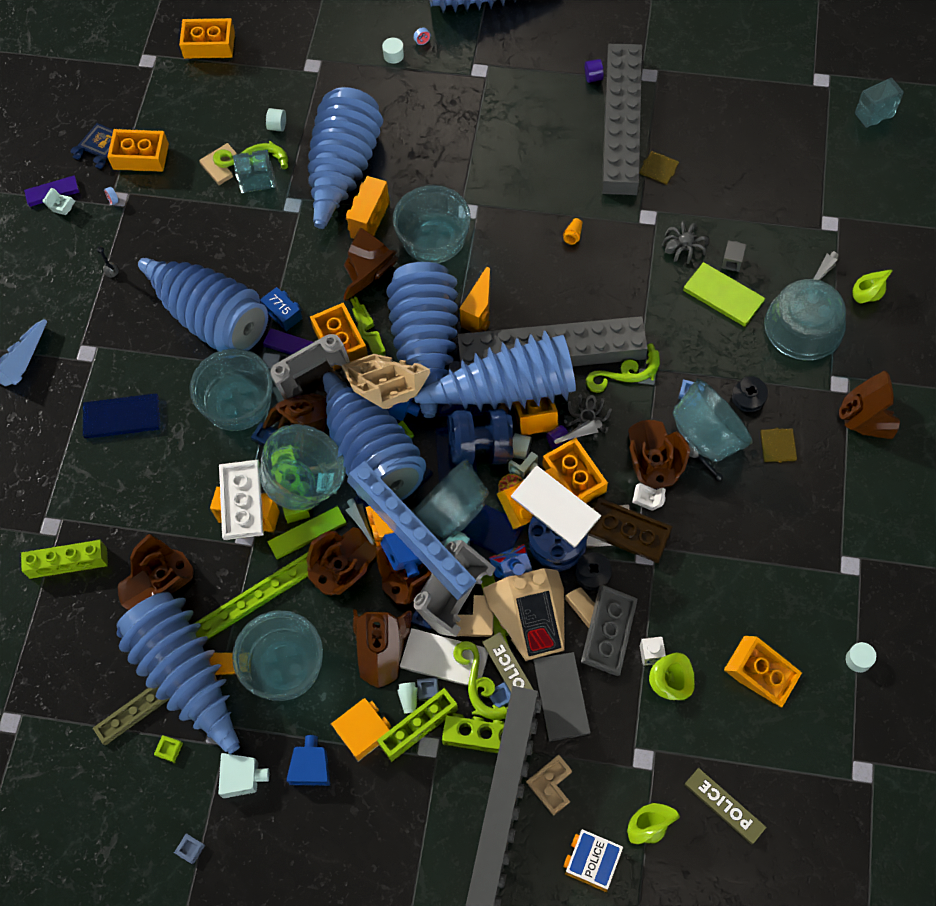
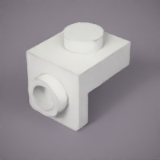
[632,483,666,511]

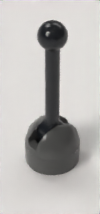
[97,246,119,277]
[689,441,723,481]

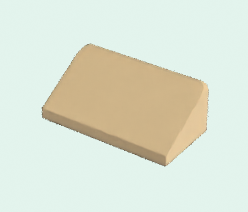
[565,587,595,628]

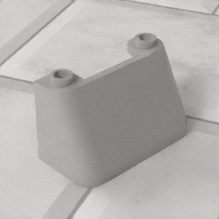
[270,334,350,400]
[414,540,496,637]

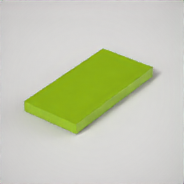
[683,262,765,327]

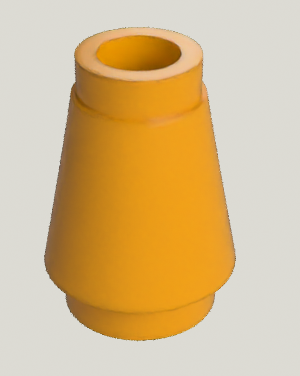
[563,218,583,245]

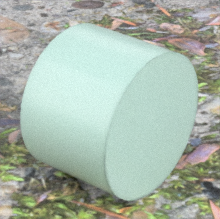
[382,38,404,64]
[266,108,286,132]
[513,433,532,460]
[846,642,876,672]

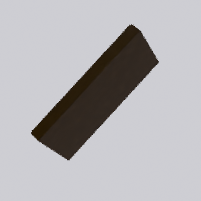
[588,498,673,563]

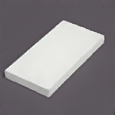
[219,460,264,540]
[511,465,601,548]
[400,628,489,689]

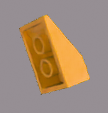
[459,267,491,333]
[512,397,558,435]
[724,636,802,707]

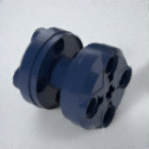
[447,409,513,467]
[528,516,588,572]

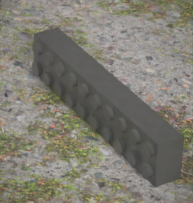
[602,44,642,195]
[458,316,648,367]
[466,686,542,906]

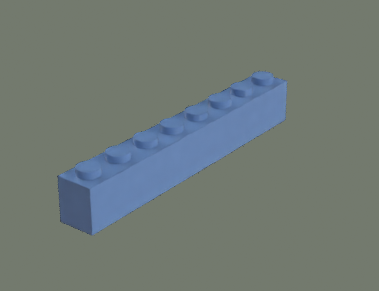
[347,461,476,600]

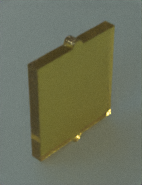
[639,151,679,185]
[760,427,797,463]

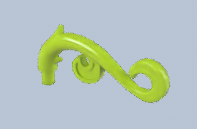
[213,141,288,169]
[586,343,660,393]
[453,641,508,720]

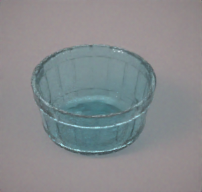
[393,185,471,263]
[764,279,846,360]
[190,349,272,431]
[672,379,753,462]
[259,424,346,510]
[413,459,489,542]
[232,610,323,701]

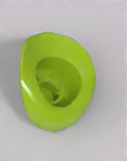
[853,270,893,303]
[649,652,695,700]
[627,803,680,844]

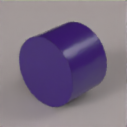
[585,59,604,83]
[546,425,572,450]

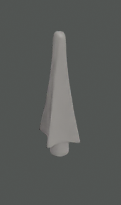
[807,251,839,291]
[554,420,602,444]
[346,498,375,545]

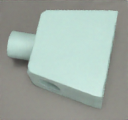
[218,753,269,798]

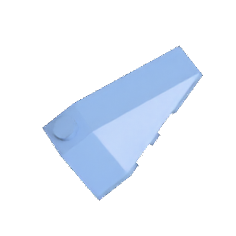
[0,319,47,386]

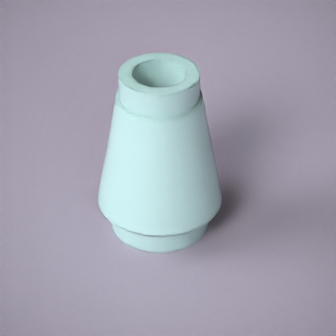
[397,682,418,714]

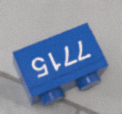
[260,287,303,331]

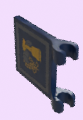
[71,123,113,169]

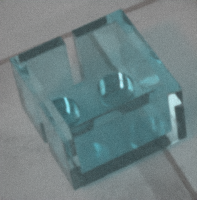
[855,78,904,128]
[233,150,276,193]

